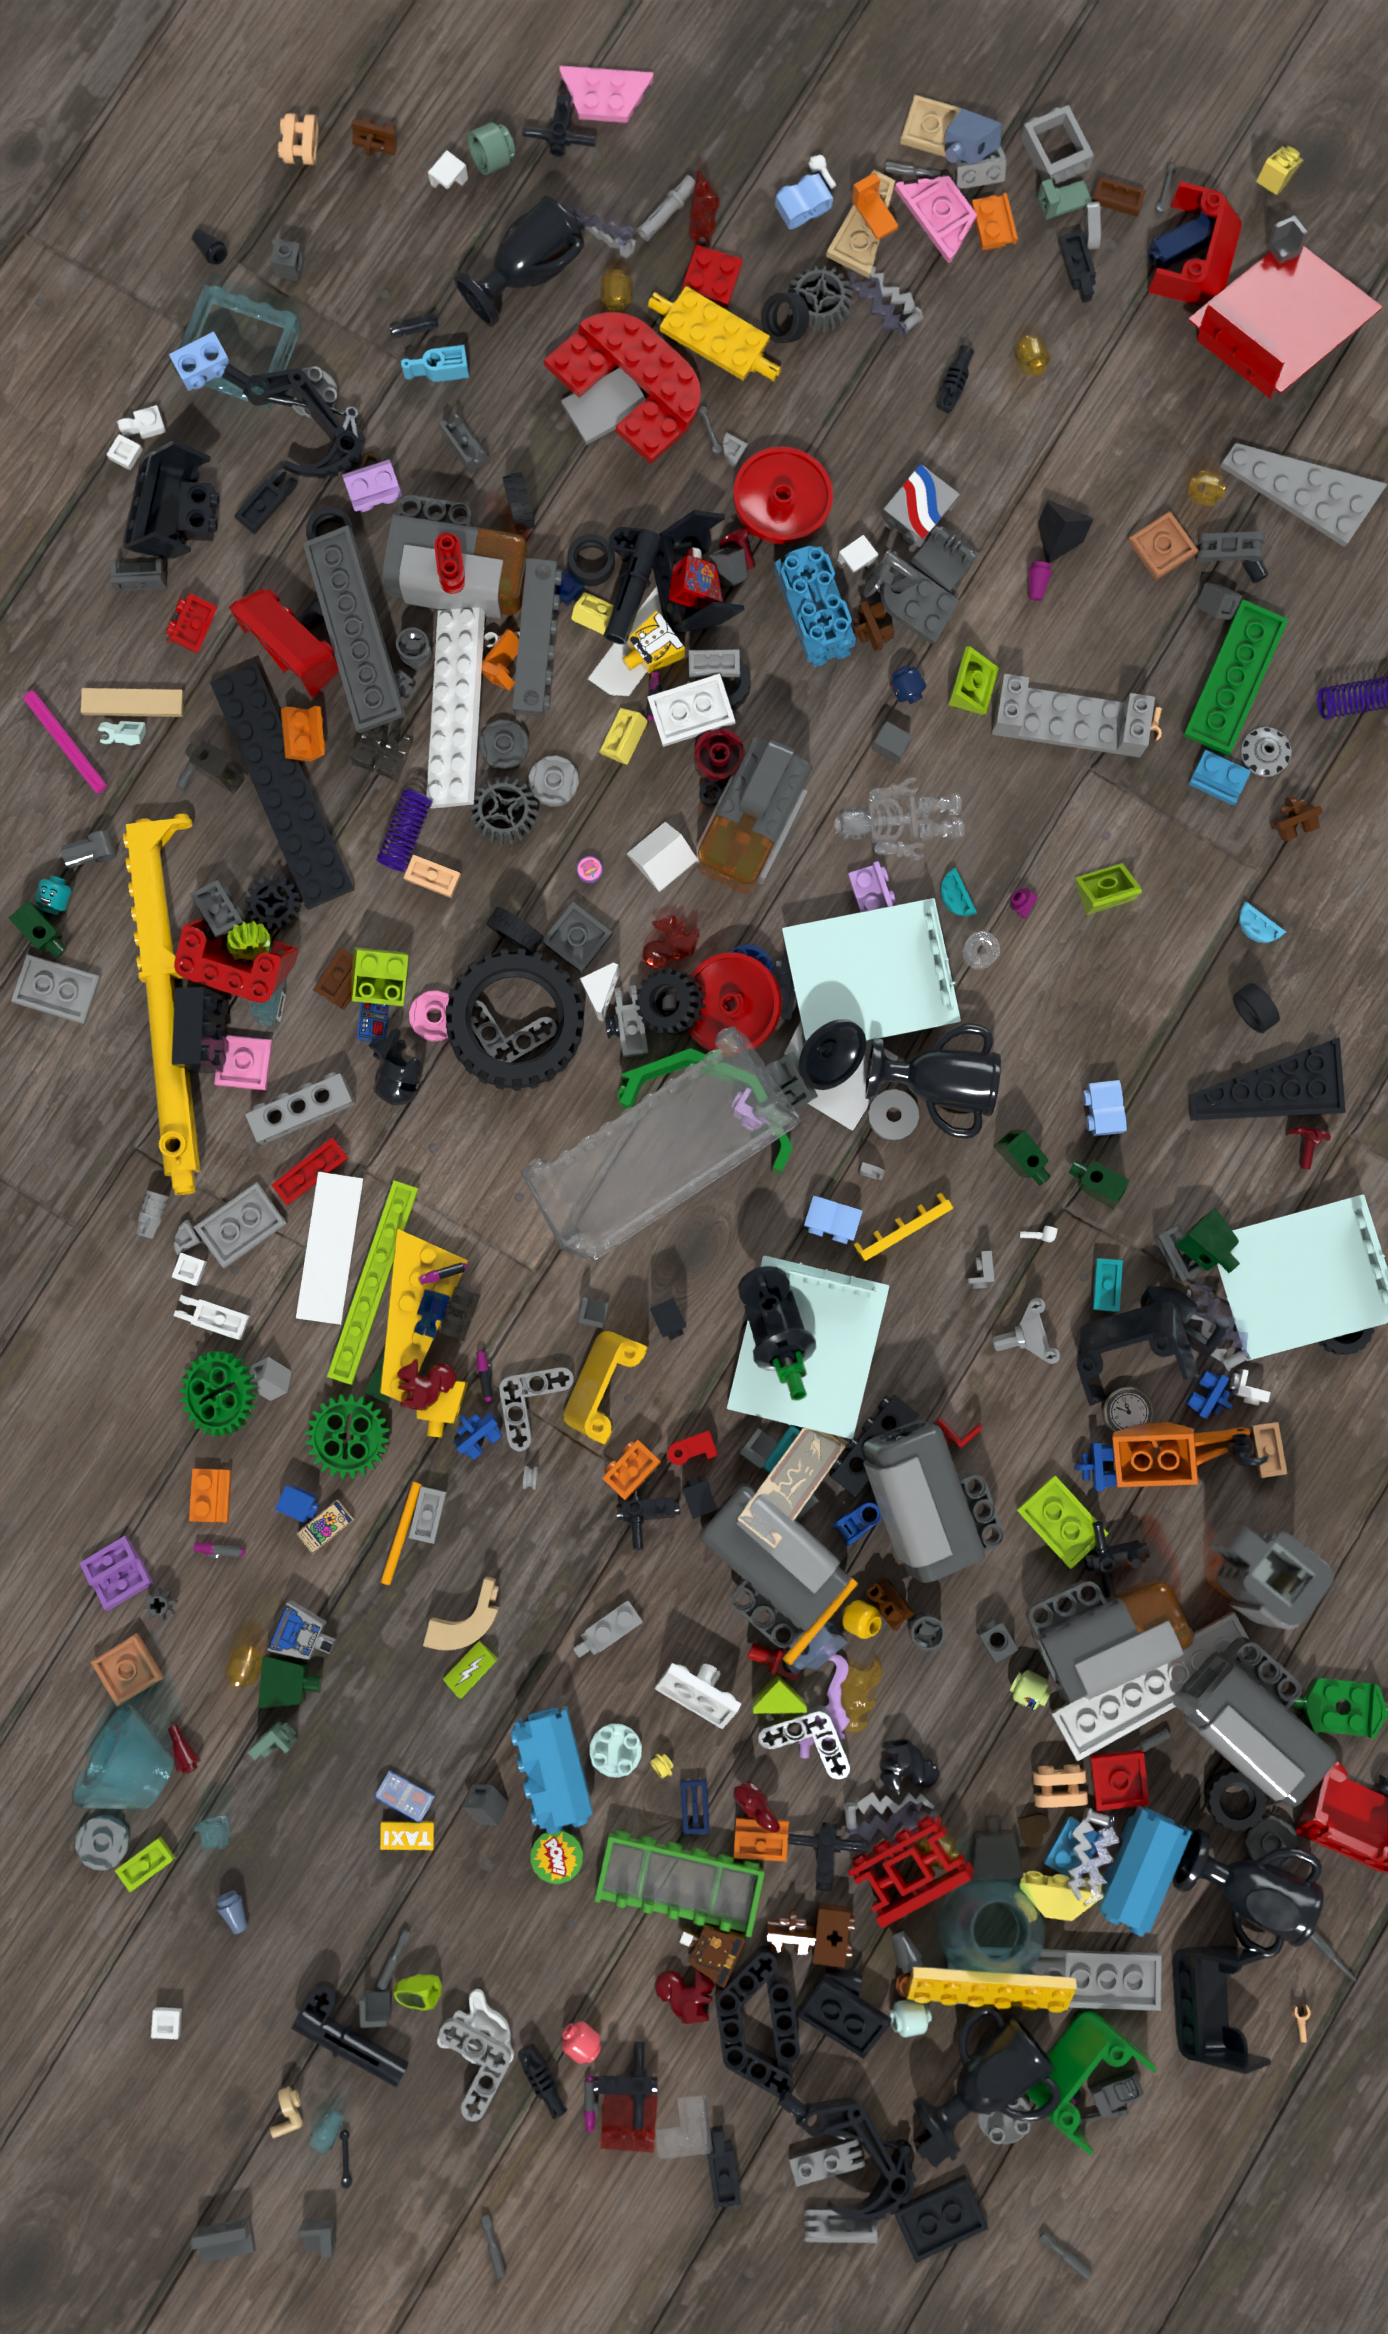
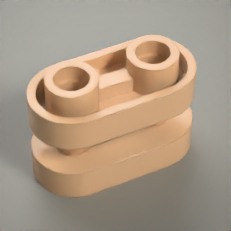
[278,113,318,165]
[1033,1764,1088,1808]

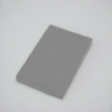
[561,368,646,445]
[11,954,102,1025]
[194,1182,288,1269]

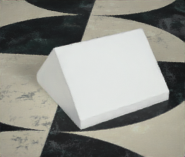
[627,822,698,892]
[580,963,620,1021]

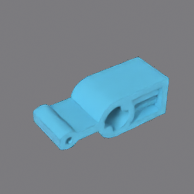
[401,345,469,382]

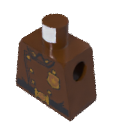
[678,1923,745,1988]

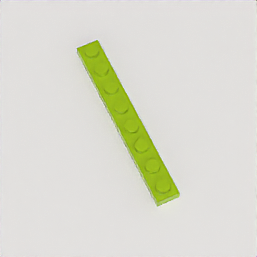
[327,1181,419,1385]

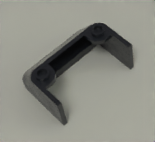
[123,440,211,559]
[653,510,745,633]
[1077,1301,1199,1406]
[1173,1946,1271,2074]

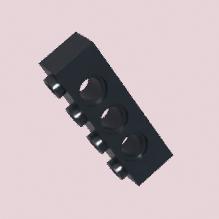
[829,1395,919,1497]

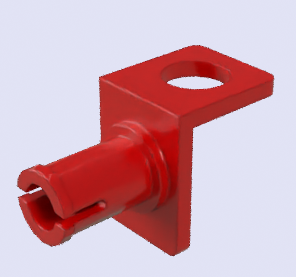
[937,1417,983,1448]
[747,1643,802,1681]

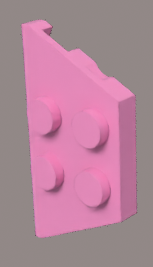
[560,66,653,123]
[895,176,977,264]

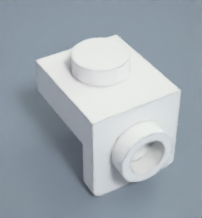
[1230,1369,1271,1406]

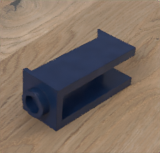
[1147,210,1214,269]

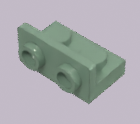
[247,1720,297,1760]

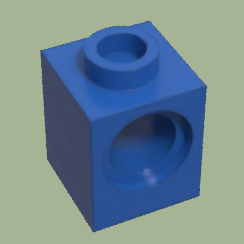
[275,1484,319,1522]

